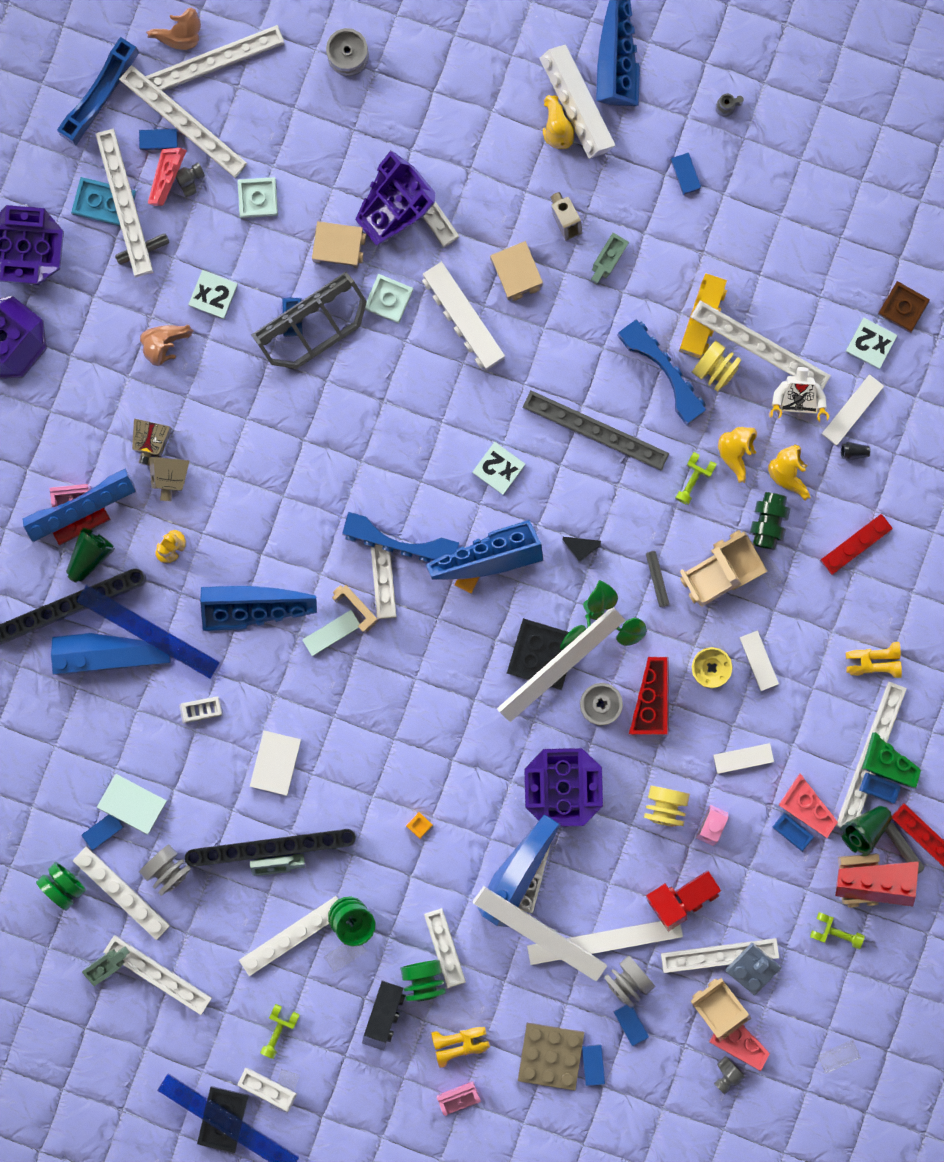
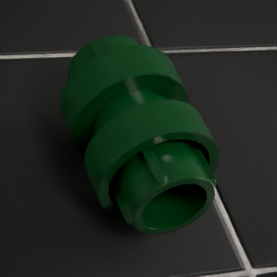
[750,492,791,550]

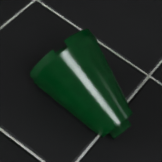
[66,528,115,583]
[840,806,892,856]

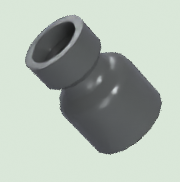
[715,93,744,117]
[176,162,205,198]
[714,1056,746,1094]

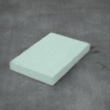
[97,774,167,835]

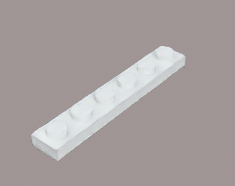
[73,846,170,940]
[239,896,338,976]
[104,935,212,1015]
[661,938,779,973]

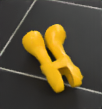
[155,530,186,563]
[845,642,902,678]
[431,1027,490,1068]

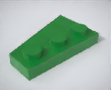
[862,732,921,789]

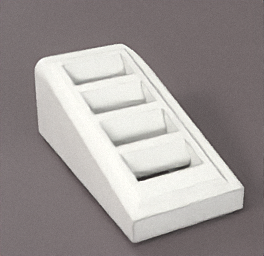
[179,696,222,724]

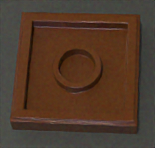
[877,281,930,333]

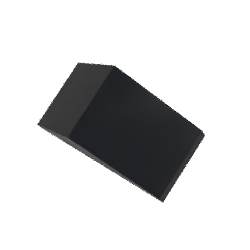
[562,536,601,563]

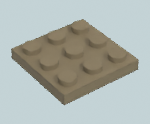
[518,1022,584,1090]

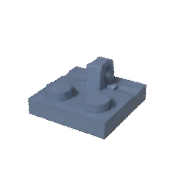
[726,942,781,996]

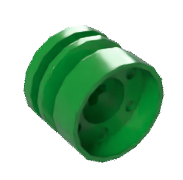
[328,896,376,947]
[400,960,446,1002]

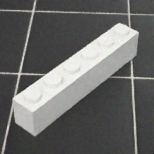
[539,45,615,159]
[422,261,505,371]

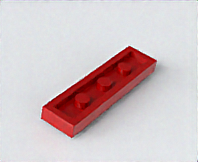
[820,514,893,575]
[892,803,944,867]

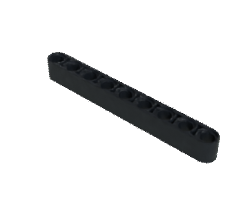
[0,568,146,645]
[185,829,357,867]

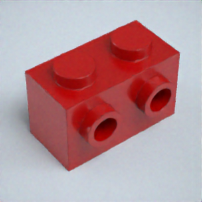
[675,870,721,913]
[646,883,688,932]

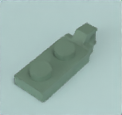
[591,233,629,285]
[250,854,305,876]
[82,947,130,986]

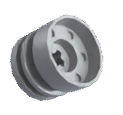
[139,844,191,896]
[604,956,656,1008]

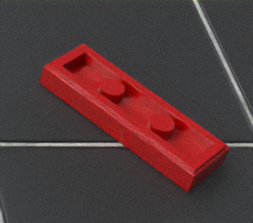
[53,507,111,546]

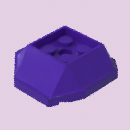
[0,205,64,285]
[0,296,47,379]
[524,748,603,826]

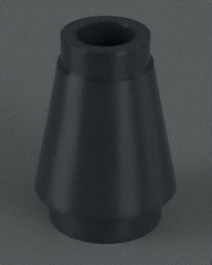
[840,442,870,461]

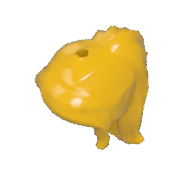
[542,95,575,149]
[718,427,757,483]
[768,444,811,501]

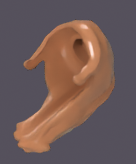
[146,8,201,50]
[140,325,194,366]

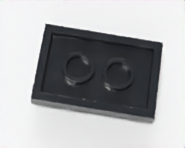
[197,1086,249,1153]

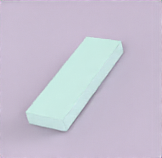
[302,610,360,656]

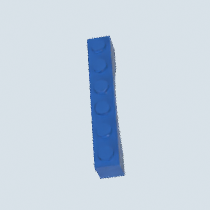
[57,37,139,146]
[617,319,706,426]
[22,468,136,543]
[342,512,459,563]

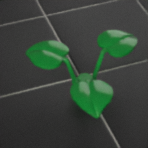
[560,580,647,650]

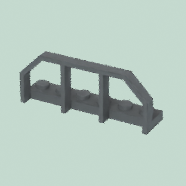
[251,272,367,369]

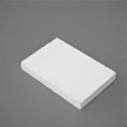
[250,730,301,796]

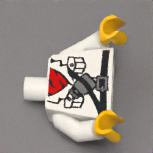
[769,367,829,422]

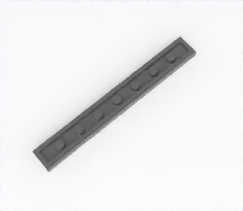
[522,390,669,471]

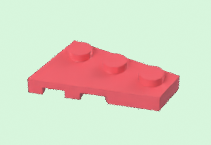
[148,148,187,206]
[778,773,838,838]
[709,1025,770,1071]

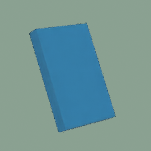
[71,177,136,227]

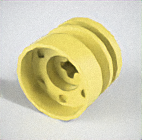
[691,340,742,392]
[692,647,732,688]
[644,785,690,827]

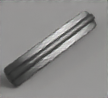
[115,233,169,265]
[646,551,669,607]
[885,823,924,874]

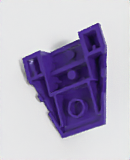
[355,150,435,246]

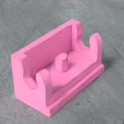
[50,484,91,507]
[437,1081,481,1116]

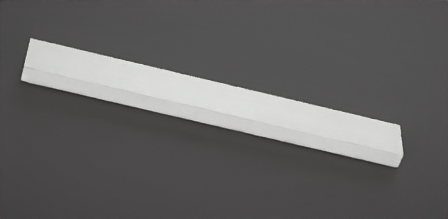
[145,25,285,91]
[119,65,247,178]
[96,129,154,278]
[691,301,831,390]
[497,607,625,722]
[836,682,907,828]
[472,886,607,981]
[527,921,683,965]

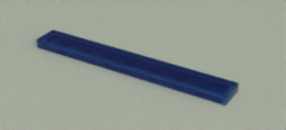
[76,584,220,679]
[157,1073,299,1162]

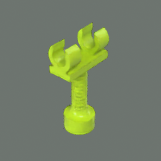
[675,452,717,505]
[810,912,865,950]
[260,1004,300,1059]

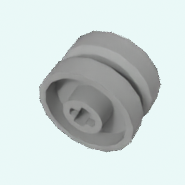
[326,28,369,76]
[580,683,623,726]

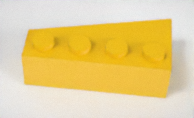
[679,273,727,358]

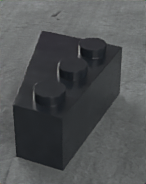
[362,981,406,1051]

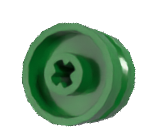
[36,862,86,911]

